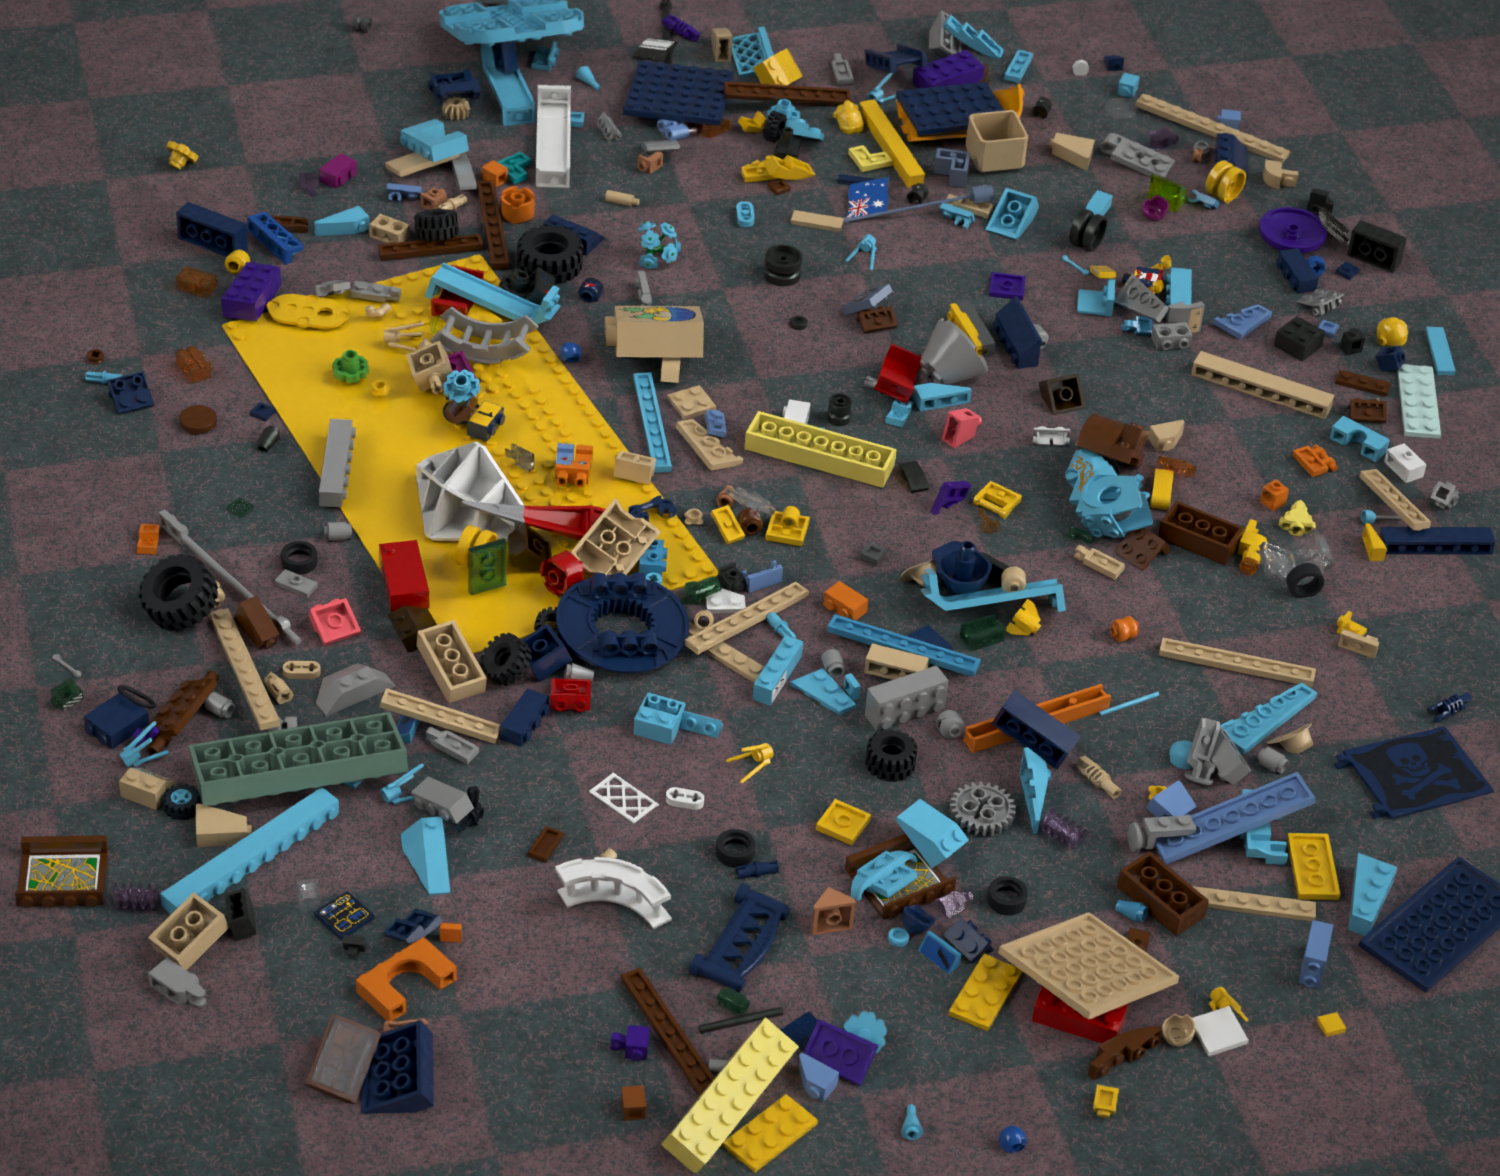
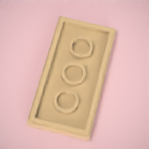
[385,152,460,177]

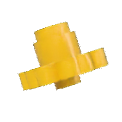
[165,141,199,170]

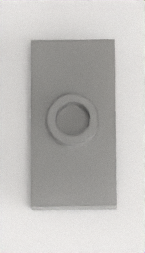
[275,569,318,598]

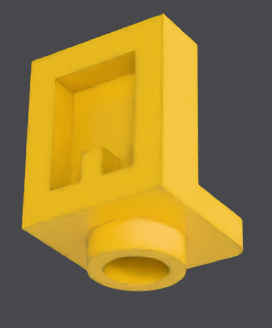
[1337,611,1367,636]

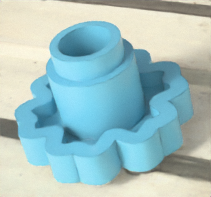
[767,99,800,121]
[443,370,480,406]
[844,1011,887,1053]

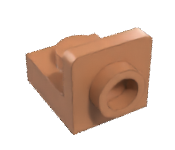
[637,151,663,174]

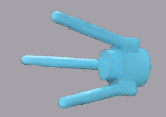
[867,73,896,104]
[845,234,877,270]
[120,721,169,767]
[380,763,424,805]

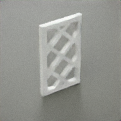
[589,773,659,824]

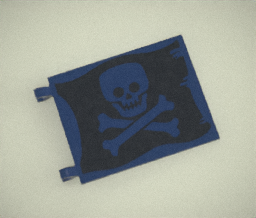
[1334,726,1494,819]

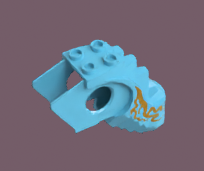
[1065,448,1153,538]

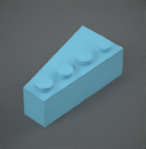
[1348,853,1397,936]

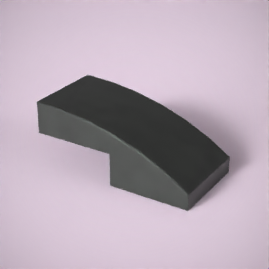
[899,461,929,493]

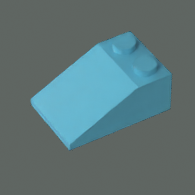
[986,188,1039,240]
[895,799,969,868]

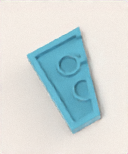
[790,668,856,715]

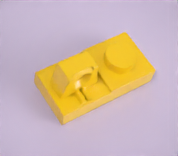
[711,505,745,545]

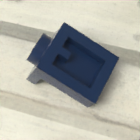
[1104,55,1124,71]

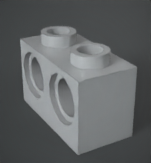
[1151,322,1192,350]

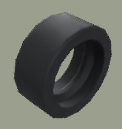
[281,541,318,575]
[1286,563,1325,598]
[716,829,755,867]
[987,876,1028,915]

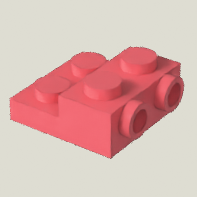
[308,598,361,646]

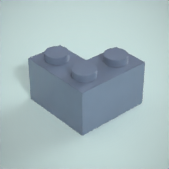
[934,148,970,188]

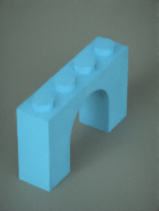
[400,119,469,162]

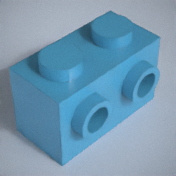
[639,539,667,576]

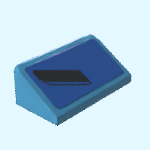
[396,715,421,744]
[919,931,961,974]

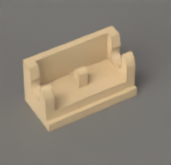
[614,451,656,484]

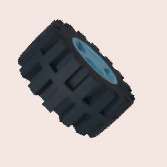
[163,783,201,820]

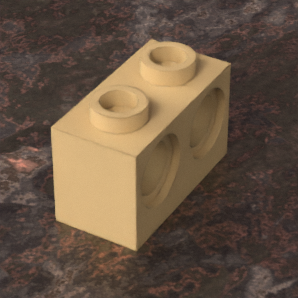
[369,214,410,244]

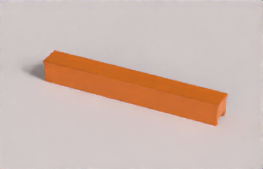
[963,684,1111,753]

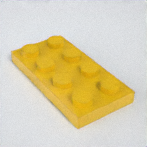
[1287,833,1340,900]
[948,954,1022,1031]
[723,1094,818,1173]

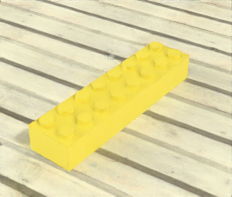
[745,411,897,488]
[661,1018,799,1173]

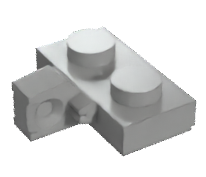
[314,280,351,296]

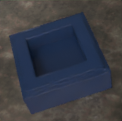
[250,402,276,422]

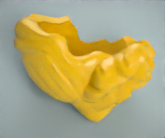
[833,100,864,135]

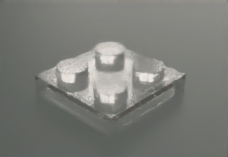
[726,486,776,515]
[1259,542,1296,583]

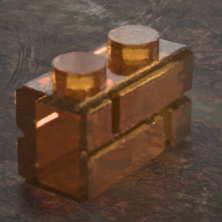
[176,266,218,299]
[175,345,213,384]

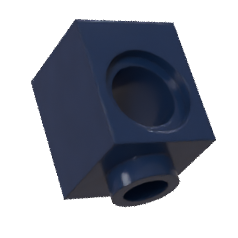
[1375,345,1406,371]

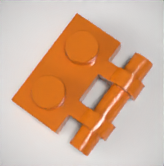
[1292,444,1338,477]

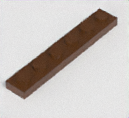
[378,234,483,261]

